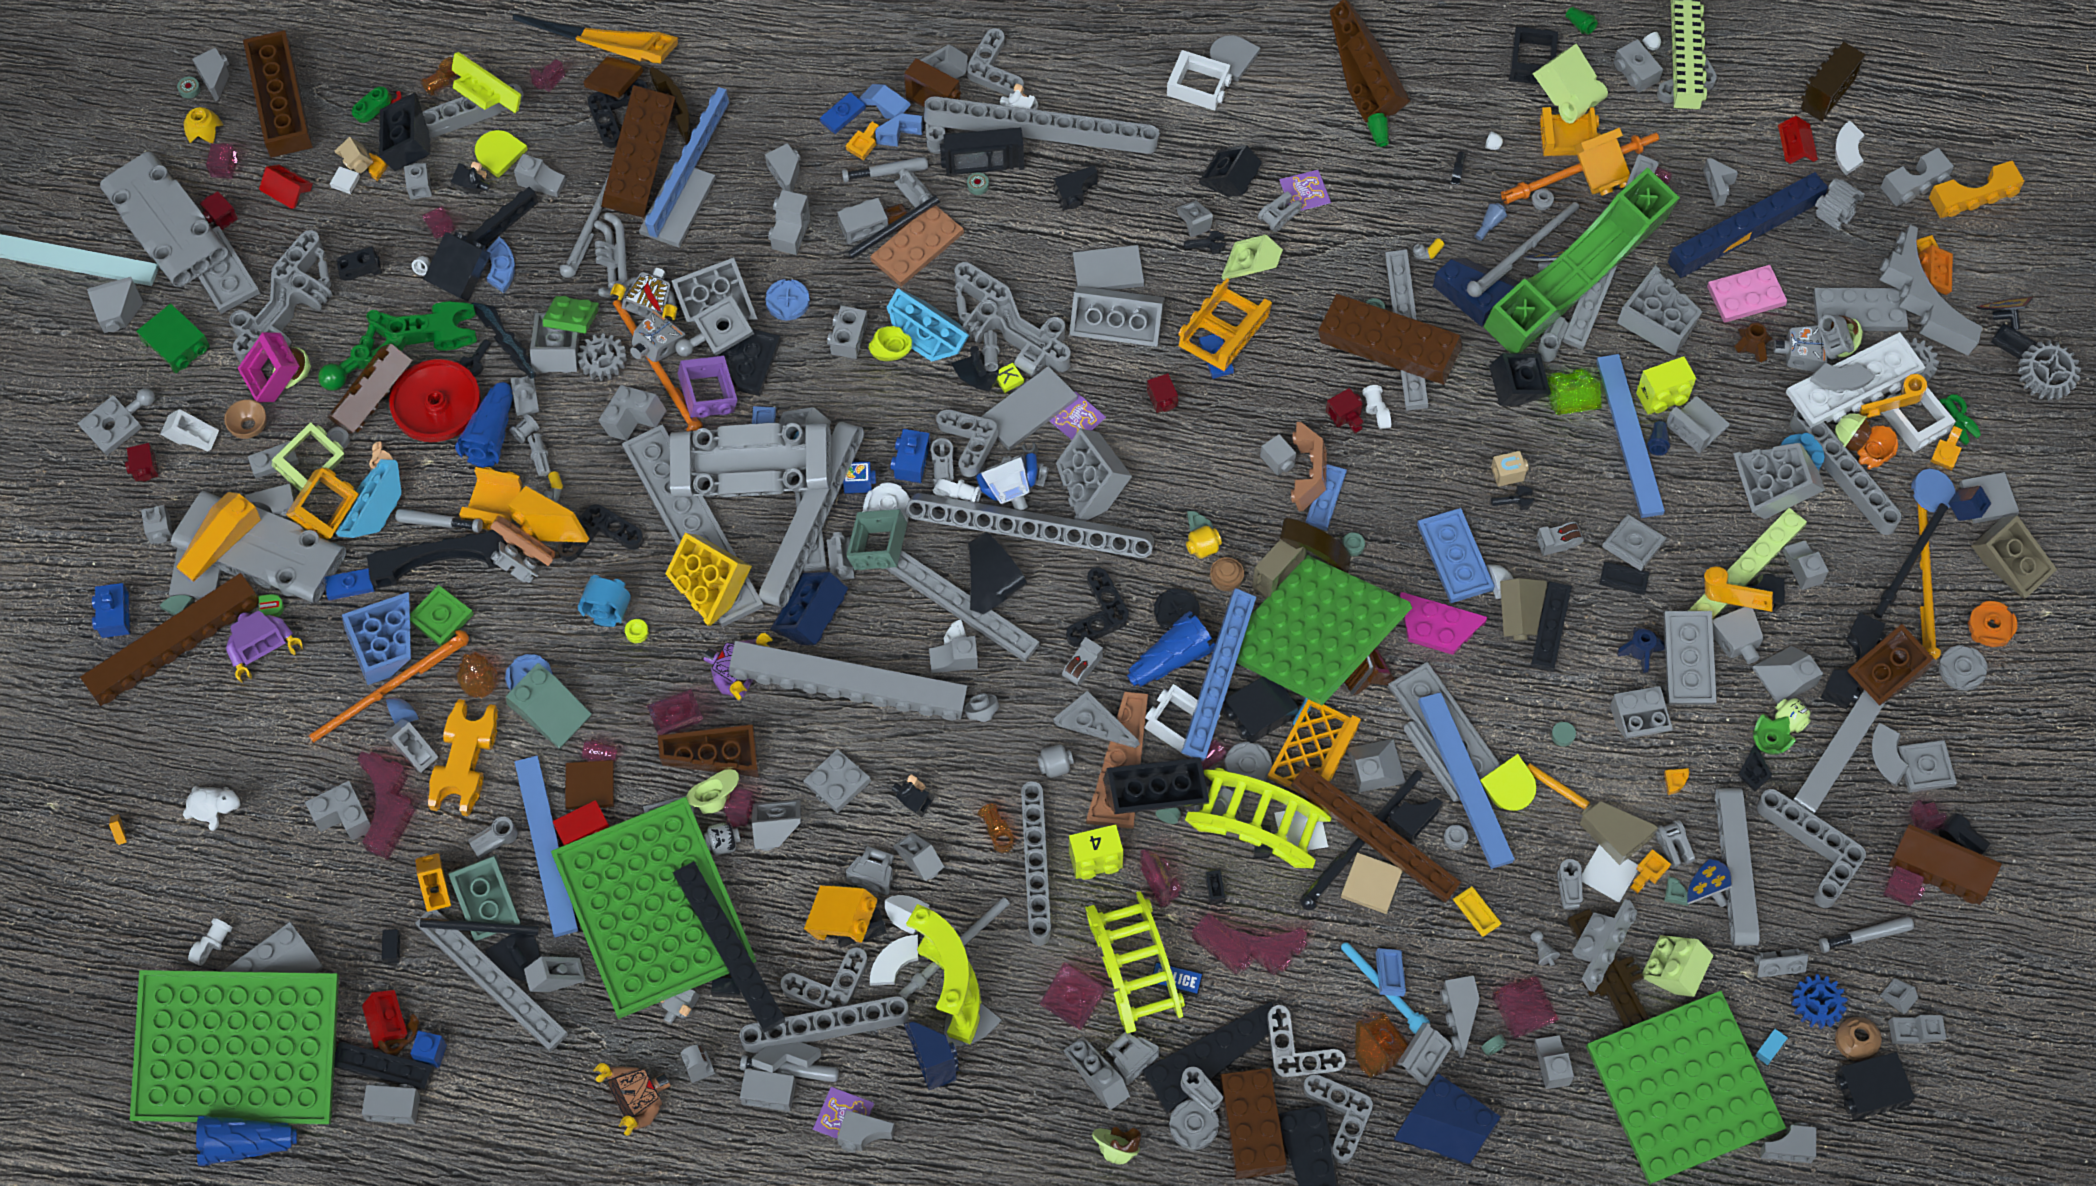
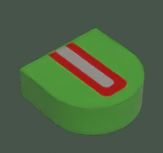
[259,594,284,617]

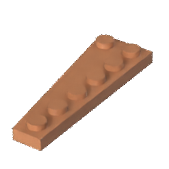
[1086,692,1148,829]

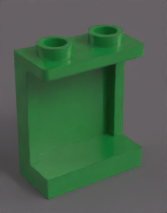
[136,303,210,374]

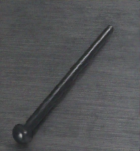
[1300,770,1423,910]

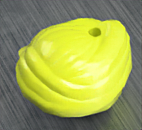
[868,326,913,361]

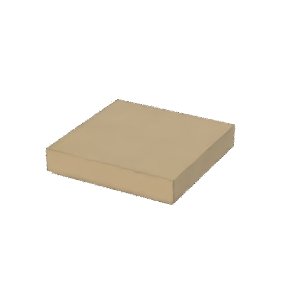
[1341,853,1403,914]

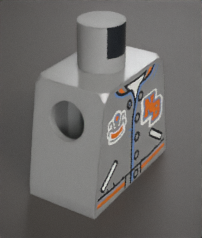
[630,309,685,362]
[1773,325,1827,372]

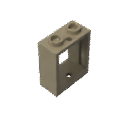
[1252,539,1307,599]

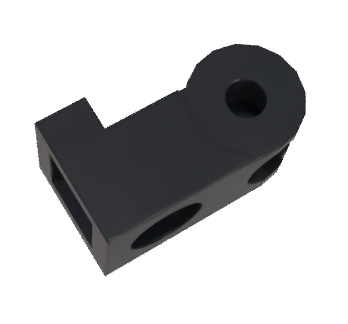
[336,246,382,281]

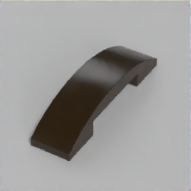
[649,67,691,144]
[1280,518,1351,573]

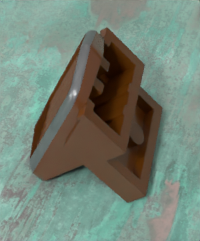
[1344,647,1395,695]

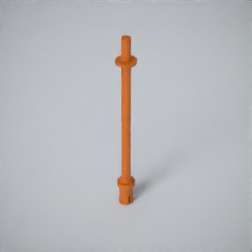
[1501,132,1659,205]

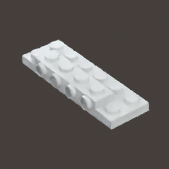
[1786,332,1926,428]

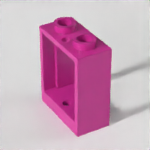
[238,332,300,402]

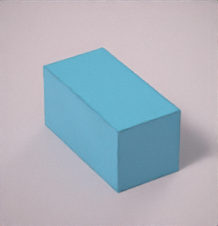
[1755,1029,1788,1065]

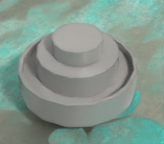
[964,693,999,722]

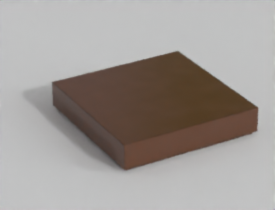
[583,56,643,98]
[565,760,614,810]

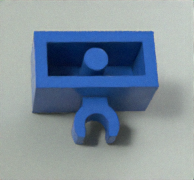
[891,429,930,483]
[92,583,130,638]

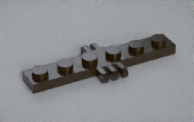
[1567,909,1649,1029]

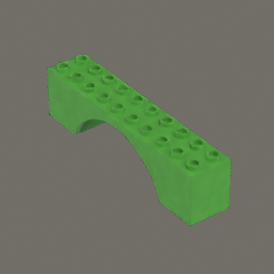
[1483,167,1680,354]

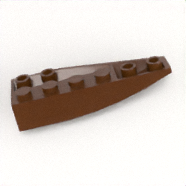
[1329,0,1410,123]

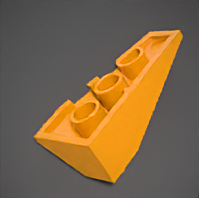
[177,492,261,582]

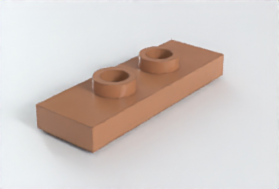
[490,515,556,566]

